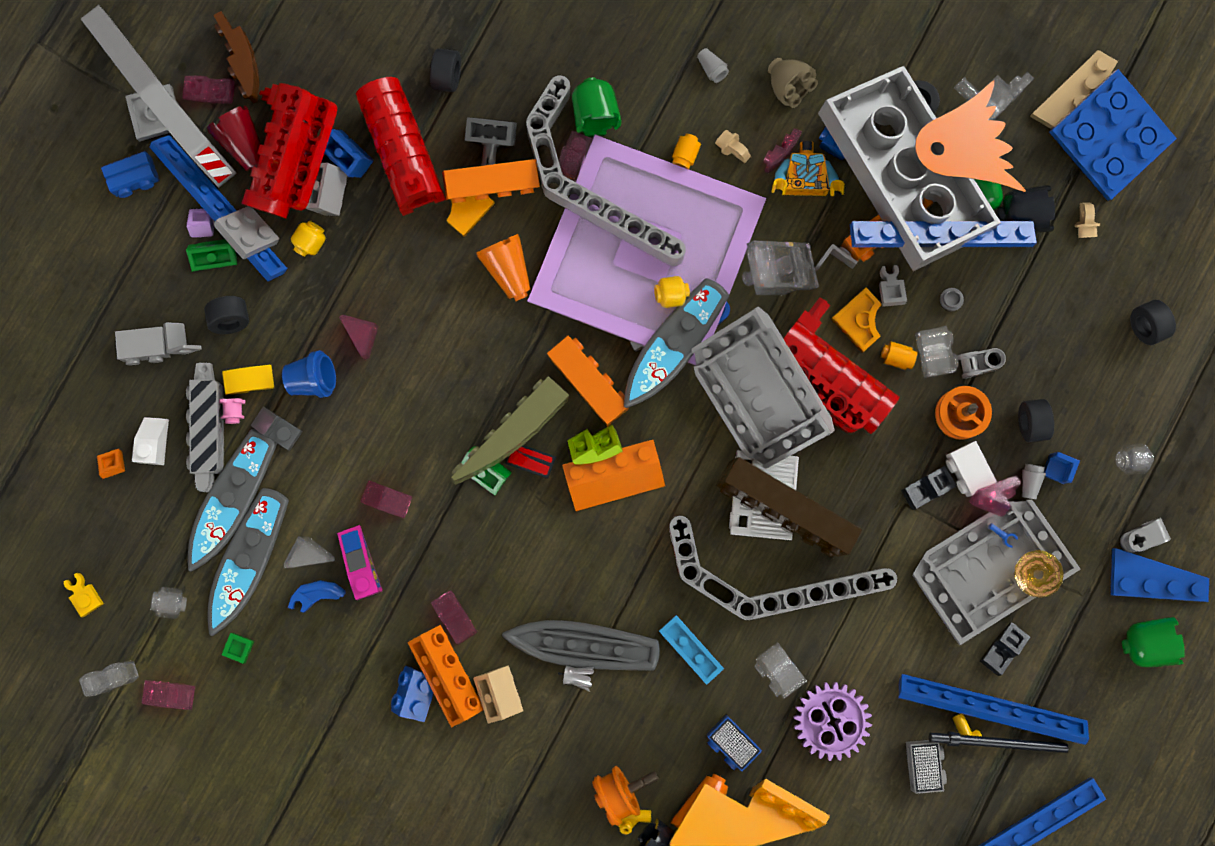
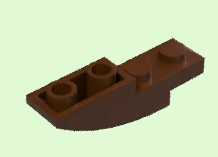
[213,11,259,104]

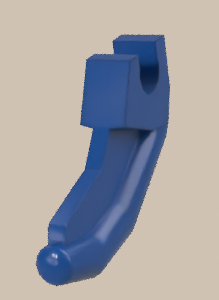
[288,581,345,612]

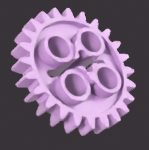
[793,682,872,761]

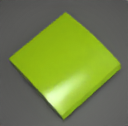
[567,425,623,464]

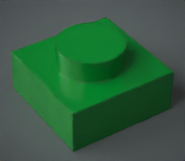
[222,633,254,664]

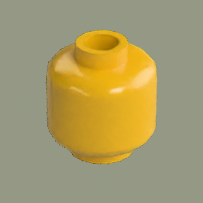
[291,221,326,257]
[654,276,690,308]

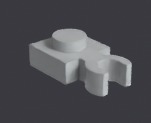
[879,265,907,307]

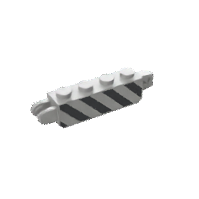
[186,363,224,493]

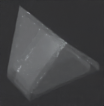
[284,536,335,569]

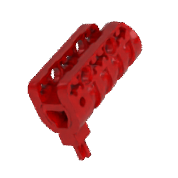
[356,77,446,216]
[241,83,337,219]
[784,297,900,434]

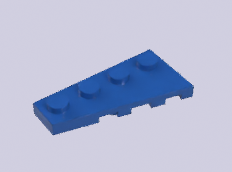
[1111,548,1209,602]

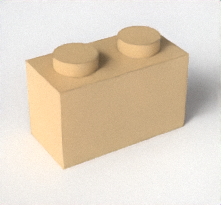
[473,665,523,723]

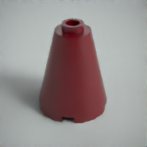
[206,105,261,171]

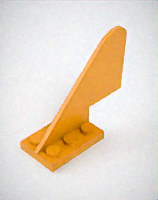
[669,779,830,846]

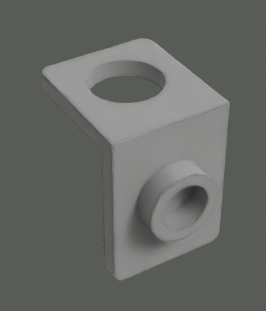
[815,244,858,271]
[163,322,202,355]

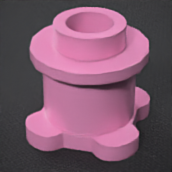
[219,398,245,424]

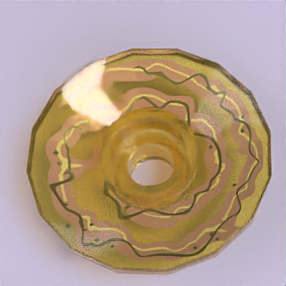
[1014,550,1064,598]

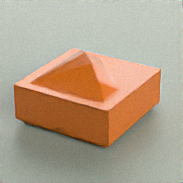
[97,449,125,479]

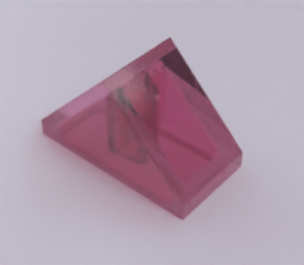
[339,315,378,360]
[361,481,412,518]

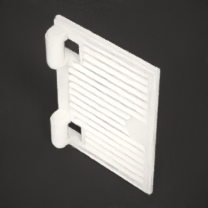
[729,450,799,540]

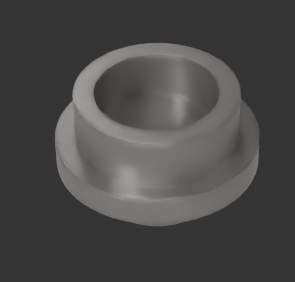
[940,288,964,311]

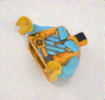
[771,141,845,196]

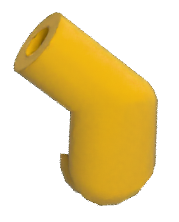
[952,714,982,736]
[619,810,651,835]

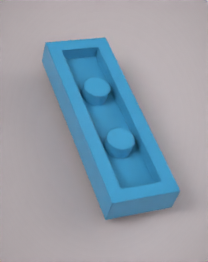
[659,615,724,685]

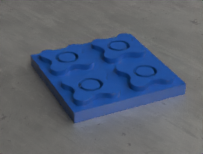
[1049,69,1177,201]

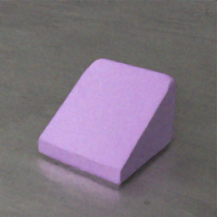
[187,209,214,238]

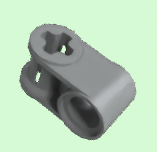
[957,348,1006,379]
[1120,517,1171,553]

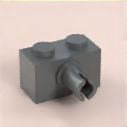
[465,117,517,166]

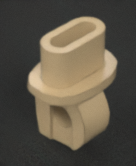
[715,130,751,163]
[1075,202,1100,238]

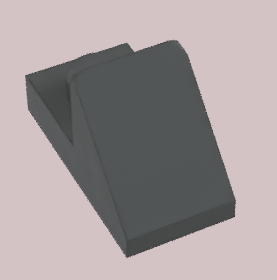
[251,406,303,451]

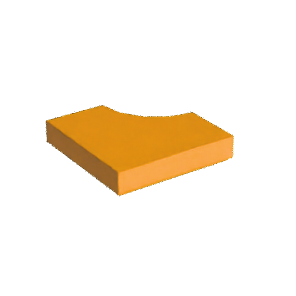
[446,196,495,237]
[831,287,882,353]

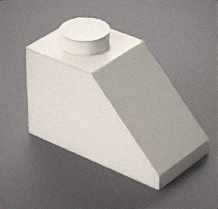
[132,417,169,465]

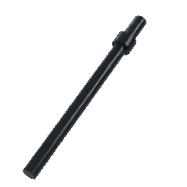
[929,731,1068,753]

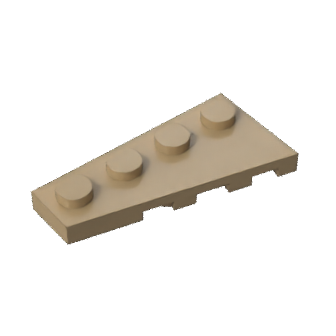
[1030,50,1118,129]

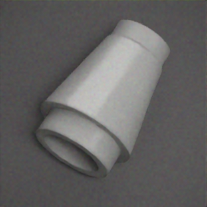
[697,48,729,83]
[1022,464,1046,499]

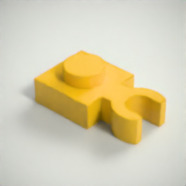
[64,573,104,617]

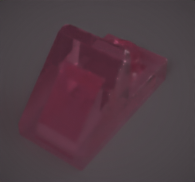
[559,131,593,182]
[969,476,1021,516]

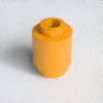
[672,134,701,169]
[881,341,917,370]

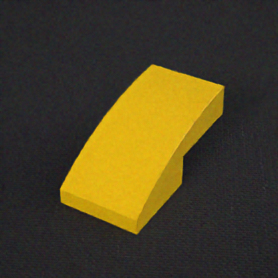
[222,365,274,395]

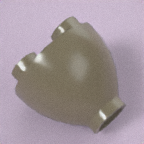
[768,58,818,108]

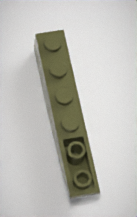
[451,376,569,485]

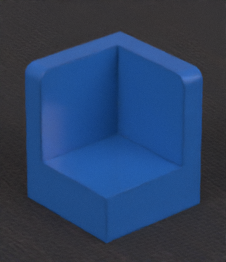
[1044,452,1080,484]

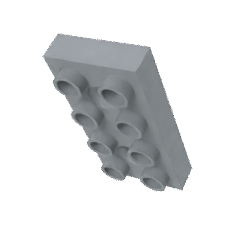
[818,66,1001,271]

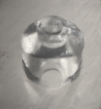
[1115,443,1154,475]
[151,587,187,619]

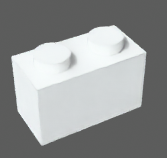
[946,441,997,497]

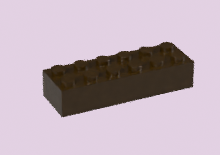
[716,457,862,558]

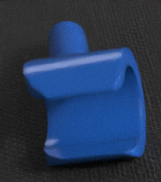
[988,523,1018,548]

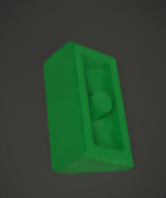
[186,239,238,271]
[461,446,511,495]

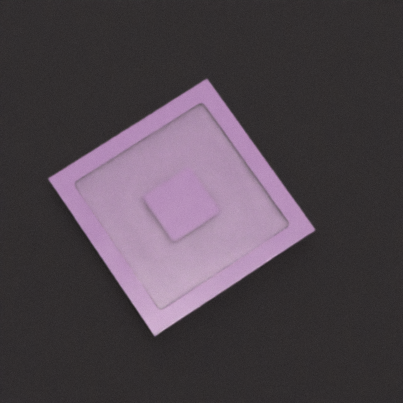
[528,135,766,365]

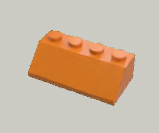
[562,440,665,511]

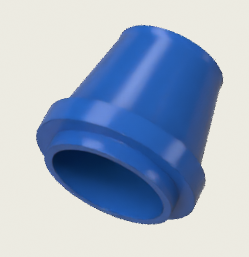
[282,351,336,398]

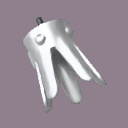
[558,666,594,692]

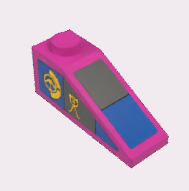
[337,525,382,600]

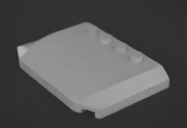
[692,307,834,469]
[912,500,1080,646]

